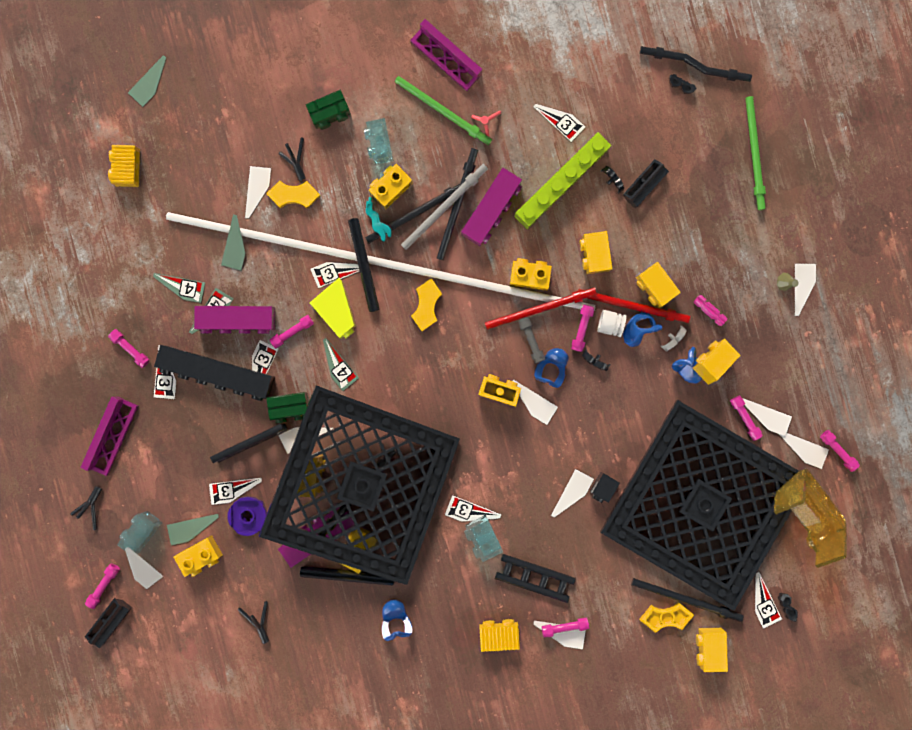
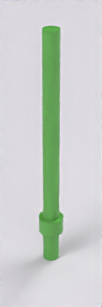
[395,76,493,146]
[745,96,766,210]

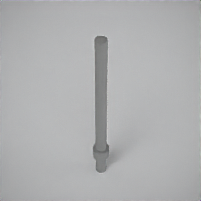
[401,163,488,250]

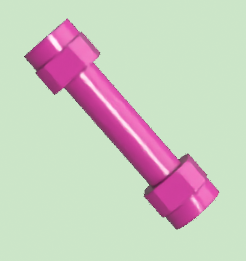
[571,304,594,352]
[269,315,314,349]
[108,329,150,368]
[730,395,763,441]
[820,430,860,472]
[85,563,120,609]
[541,617,589,638]

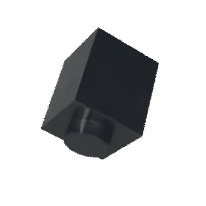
[590,472,620,503]

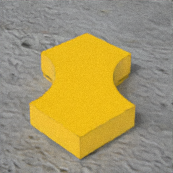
[266,181,321,209]
[411,278,442,331]
[639,602,694,633]

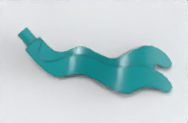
[365,197,392,242]

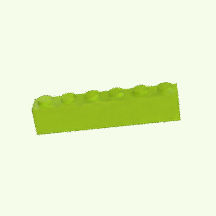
[514,132,612,230]

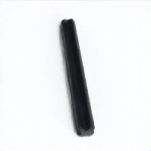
[348,218,379,312]
[300,566,395,586]

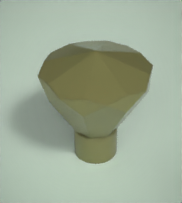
[777,273,799,291]

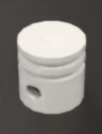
[597,310,626,337]

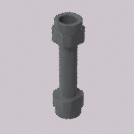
[518,317,545,364]

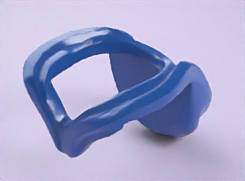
[623,313,662,347]
[671,346,702,384]
[534,348,569,388]
[382,600,412,641]

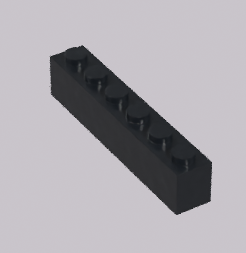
[154,345,275,401]

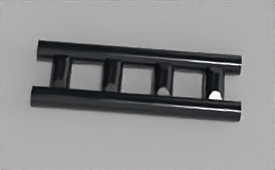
[210,423,288,463]
[495,554,576,603]

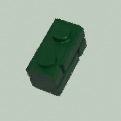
[305,89,351,130]
[266,392,309,424]

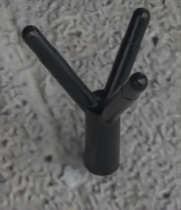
[278,137,306,181]
[70,486,102,530]
[238,601,269,644]

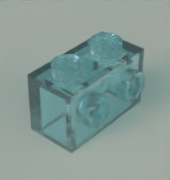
[364,118,394,165]
[117,511,163,554]
[464,515,503,562]

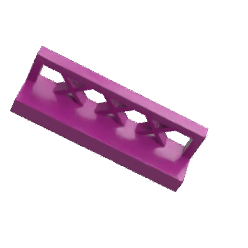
[410,19,482,91]
[80,396,139,476]

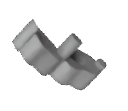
[661,325,687,352]

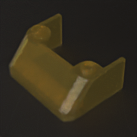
[774,469,847,568]

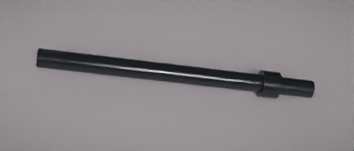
[436,148,479,261]
[365,184,460,244]
[631,578,744,622]

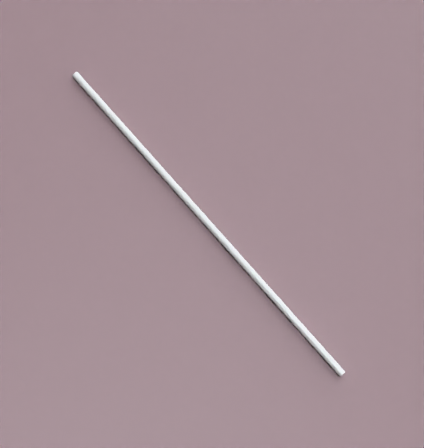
[166,212,595,310]

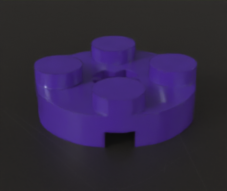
[228,496,267,536]

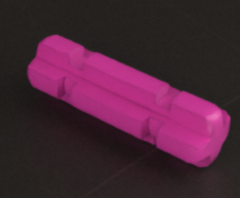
[694,295,727,326]

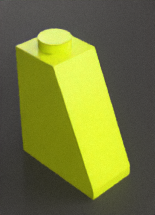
[310,278,356,339]

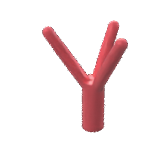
[471,111,501,137]

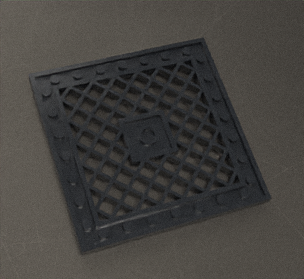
[259,385,460,585]
[600,400,811,611]

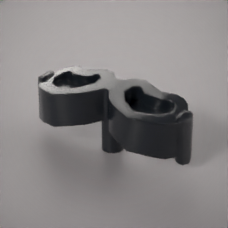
[669,74,697,94]
[600,166,625,194]
[582,349,611,371]
[778,593,798,622]

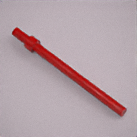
[485,287,597,330]
[578,289,690,323]

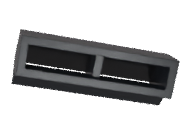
[623,159,669,208]
[85,598,132,649]

